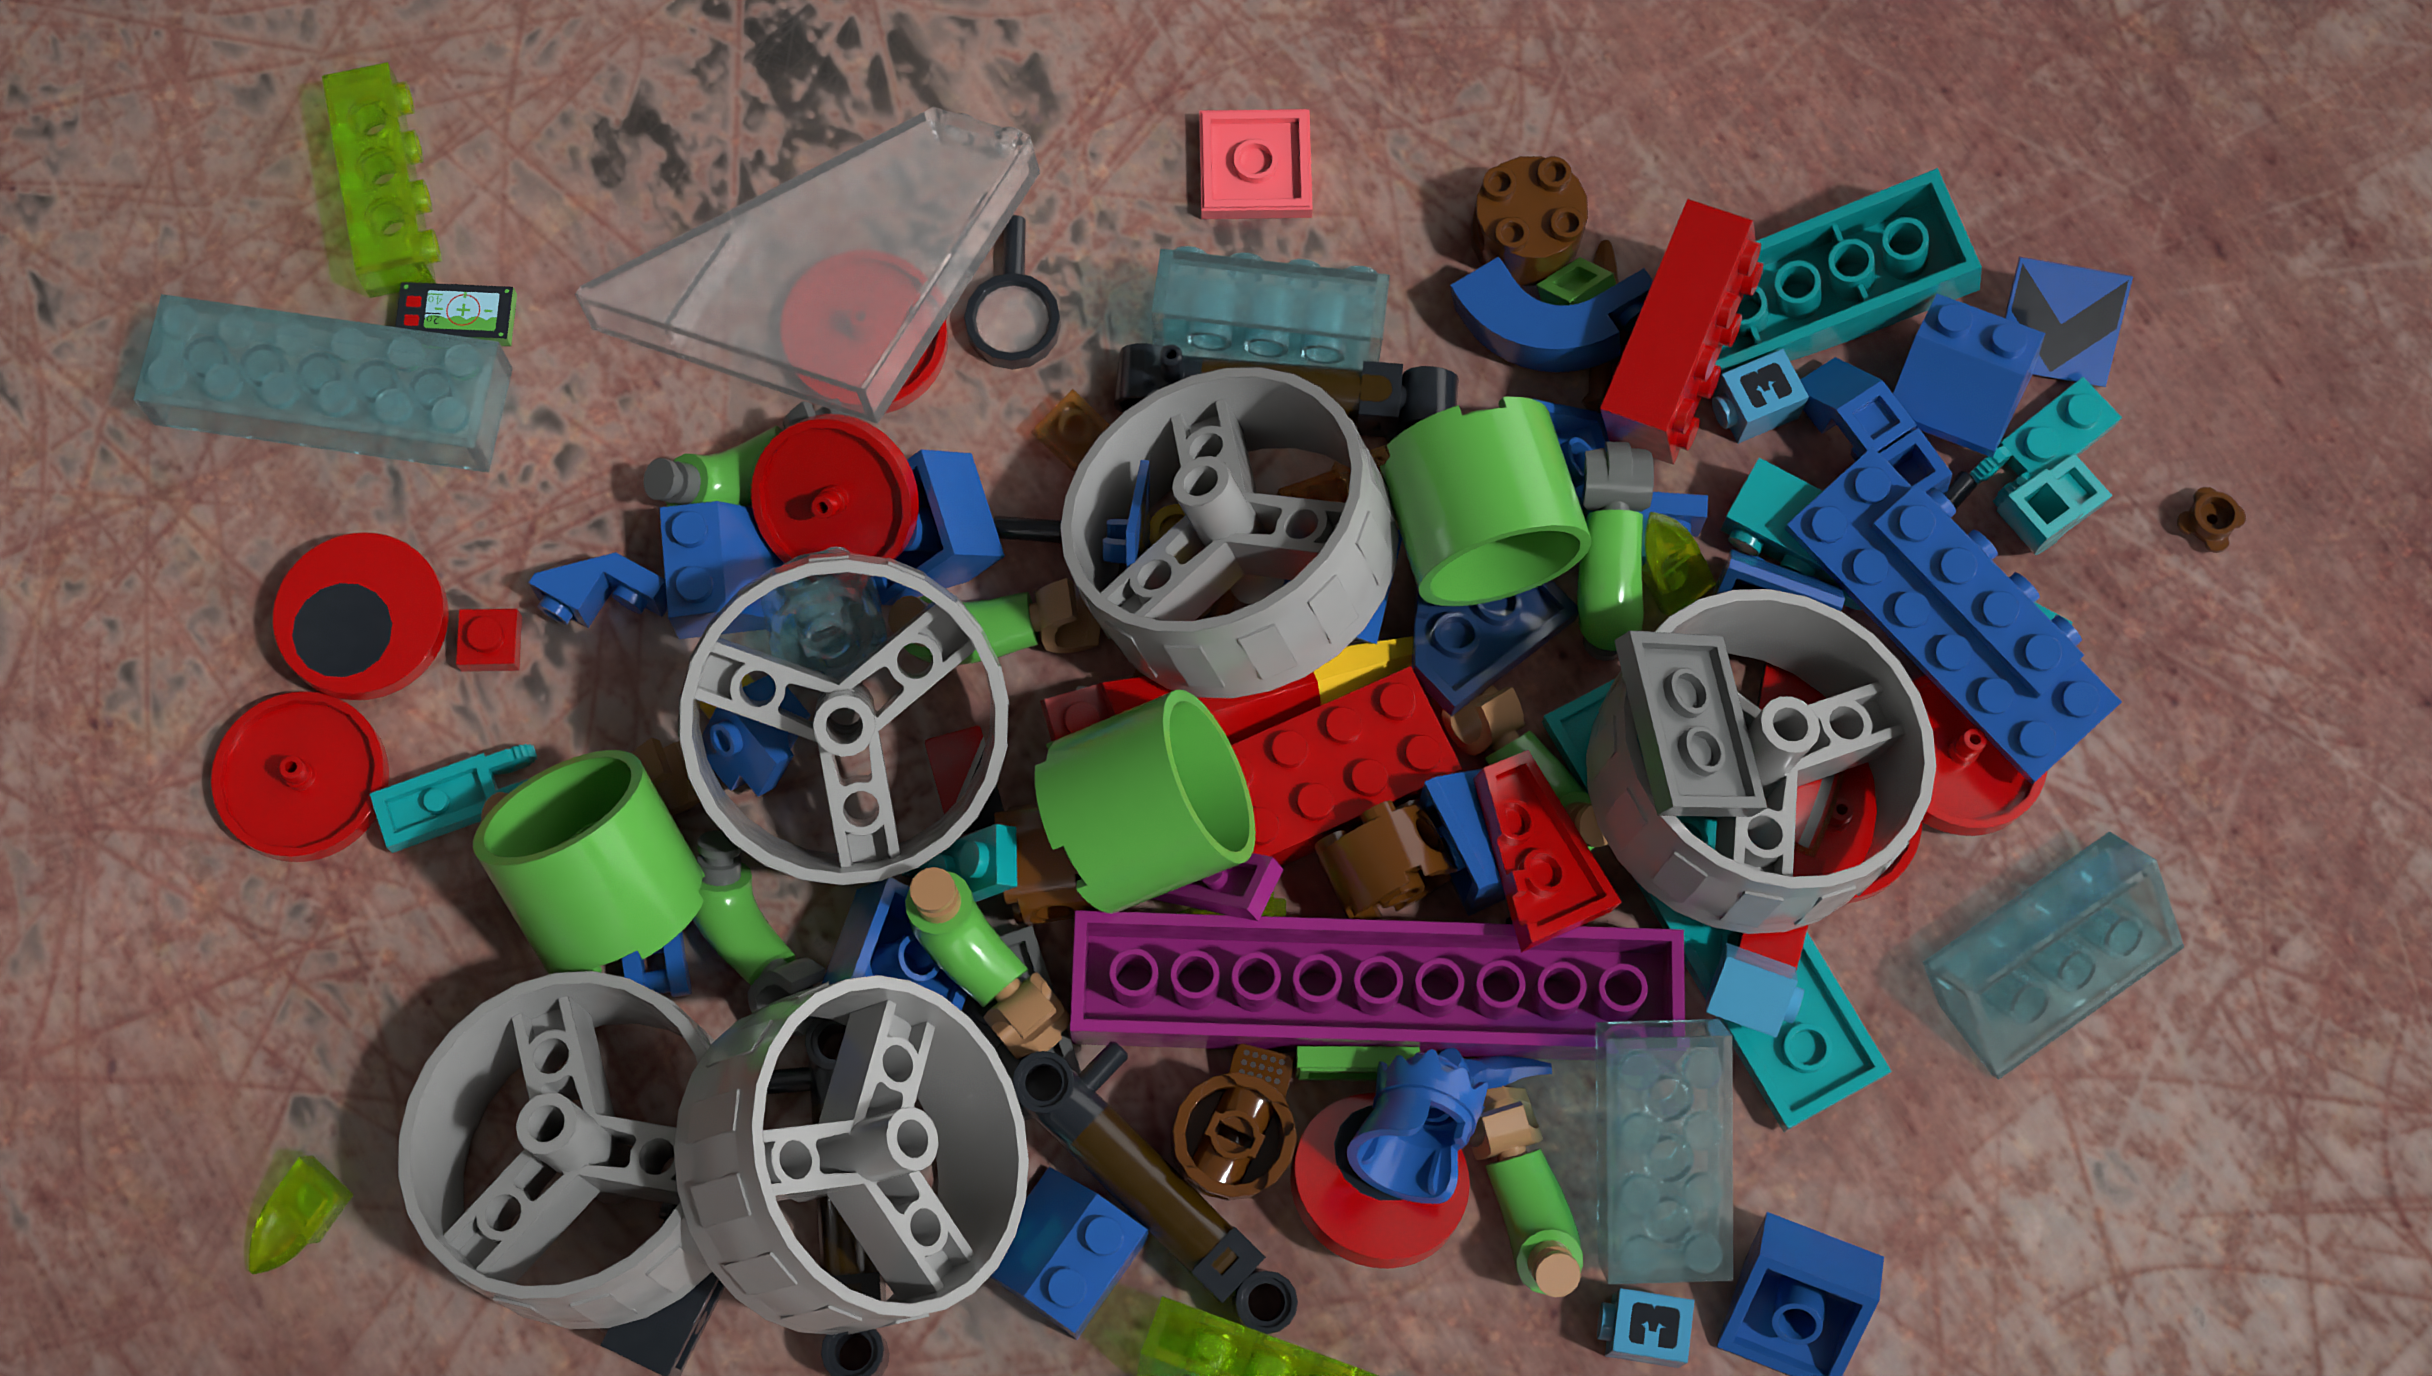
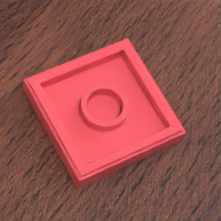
[1199,109,1313,219]

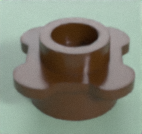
[2177,487,2246,553]

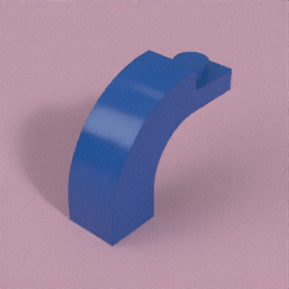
[1450,257,1653,372]

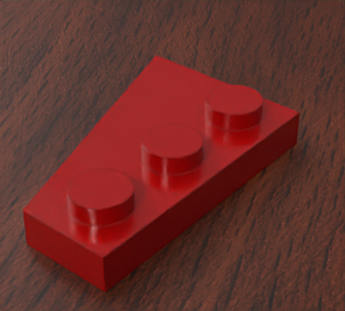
[1473,750,1622,953]

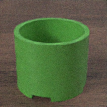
[1380,397,1592,606]
[1035,690,1255,914]
[473,750,705,974]

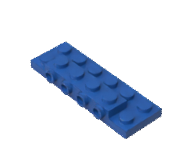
[1784,446,2122,784]

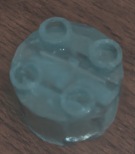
[761,547,888,679]

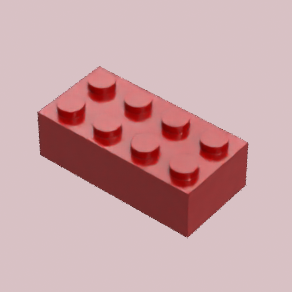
[1600,199,1763,465]
[1231,666,1463,867]

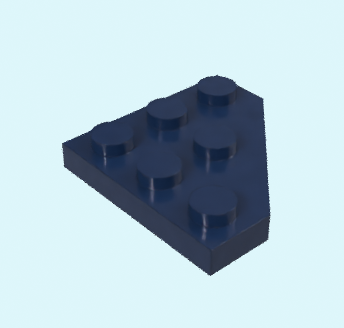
[1412,580,1579,717]

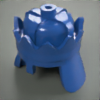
[1347,1049,1488,1204]

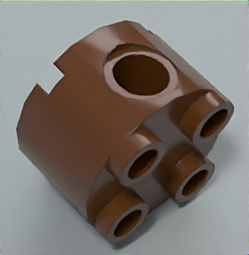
[1471,156,1588,286]
[1314,799,1457,920]
[995,803,1099,926]
[1170,1072,1297,1201]

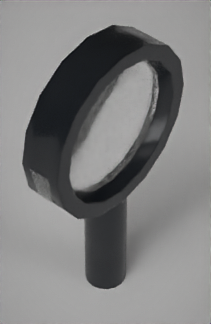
[964,215,1061,370]

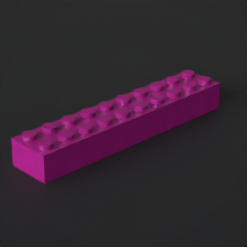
[1070,911,1685,1063]

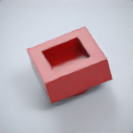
[456,608,522,672]

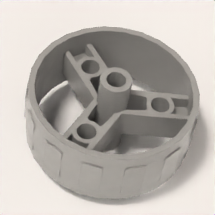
[1060,367,1399,698]
[678,551,1009,885]
[1586,589,1936,934]
[398,971,715,1329]
[674,975,1029,1335]

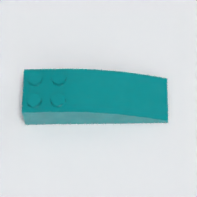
[1631,168,1982,382]

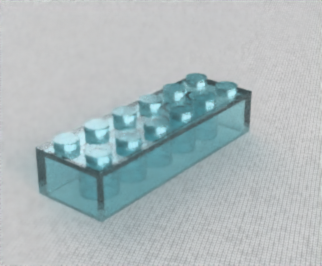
[133,294,513,473]

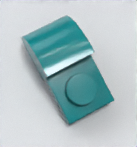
[1996,453,2113,555]

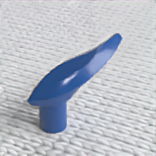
[1439,1048,1552,1089]

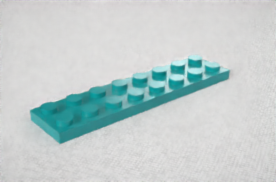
[1542,678,1892,1132]

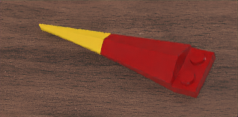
[1040,636,1413,745]

